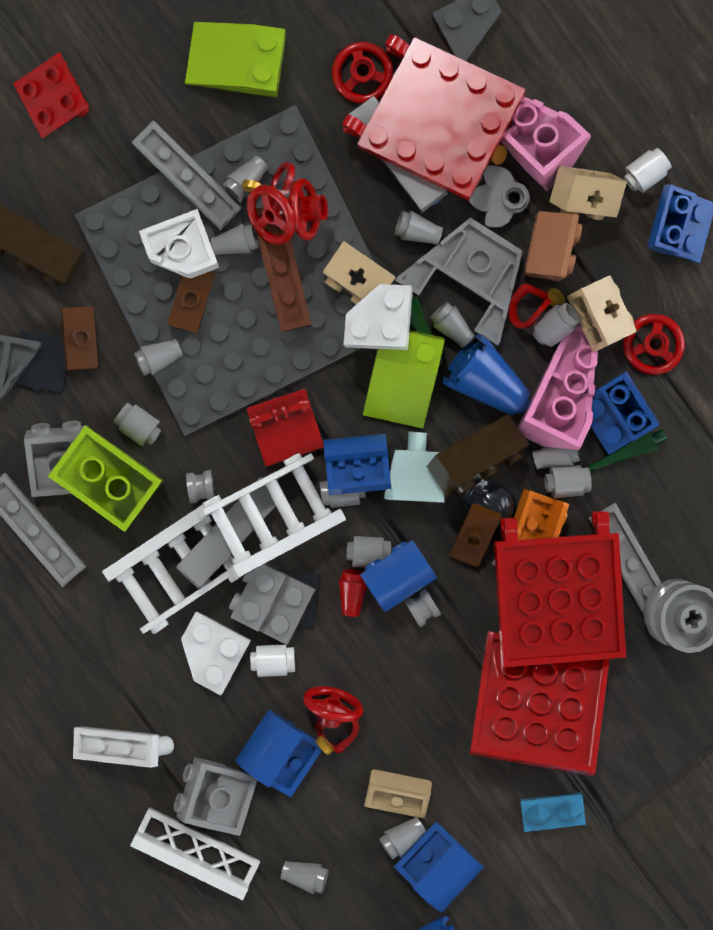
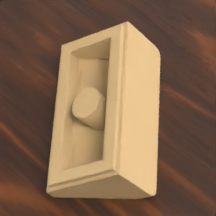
[364,769,432,819]

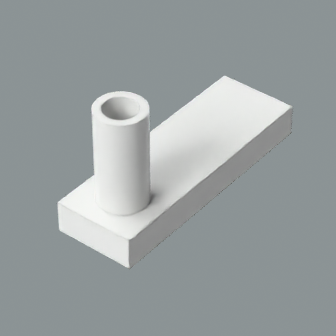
[73,726,174,768]

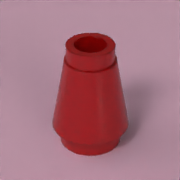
[338,569,367,617]

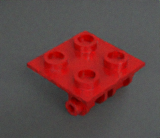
[13,52,89,138]
[246,389,324,467]

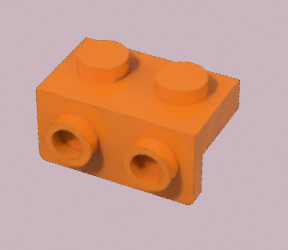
[514,489,569,539]

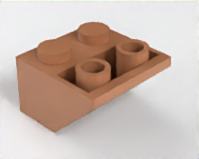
[523,211,582,283]

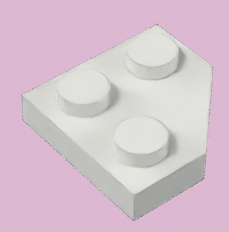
[139,209,219,279]
[343,284,413,350]
[181,611,251,695]

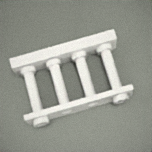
[197,453,346,580]
[102,505,243,634]

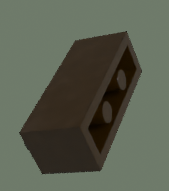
[0,205,85,287]
[426,414,529,497]

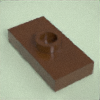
[167,272,216,334]
[61,306,98,371]
[449,503,501,567]

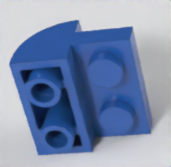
[647,185,713,263]
[591,371,660,455]
[324,433,391,495]
[360,540,437,612]
[235,709,322,797]
[394,822,484,912]

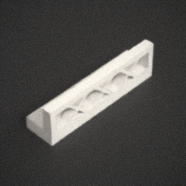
[130,807,260,900]

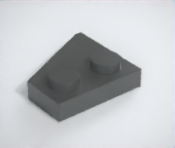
[432,0,502,62]
[0,335,42,399]

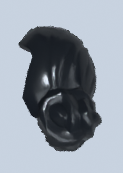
[460,478,517,529]

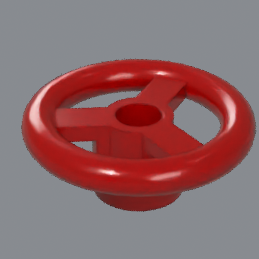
[332,42,393,104]
[289,178,328,241]
[247,185,296,245]
[623,314,685,375]
[303,686,364,728]

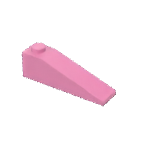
[501,97,591,191]
[518,323,598,450]

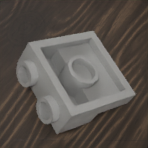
[24,421,89,497]
[229,563,316,645]
[174,757,257,836]

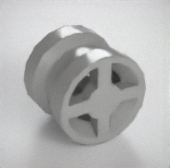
[186,470,215,504]
[404,588,441,627]

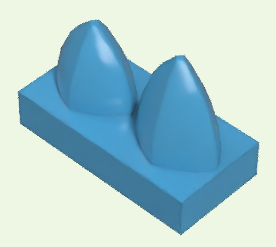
[520,792,586,832]

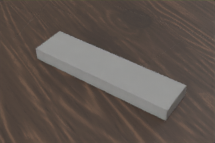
[349,96,447,212]
[132,120,242,231]
[0,473,87,587]
[176,477,276,589]
[588,503,661,616]

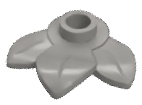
[469,165,530,228]

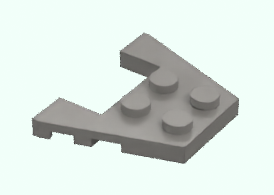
[395,218,523,346]

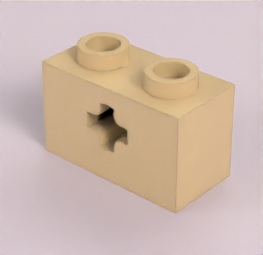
[550,166,627,220]
[322,241,395,305]
[567,275,637,352]

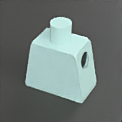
[384,432,444,502]

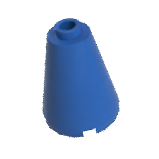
[443,334,531,416]

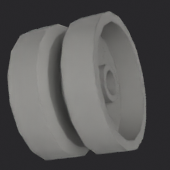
[643,579,713,653]

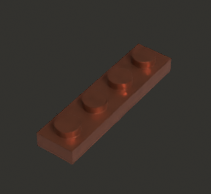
[256,207,312,333]

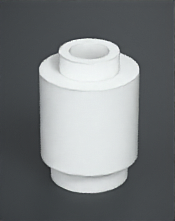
[624,148,672,193]
[250,645,295,677]

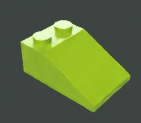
[185,22,286,98]
[363,330,445,428]
[48,425,163,532]

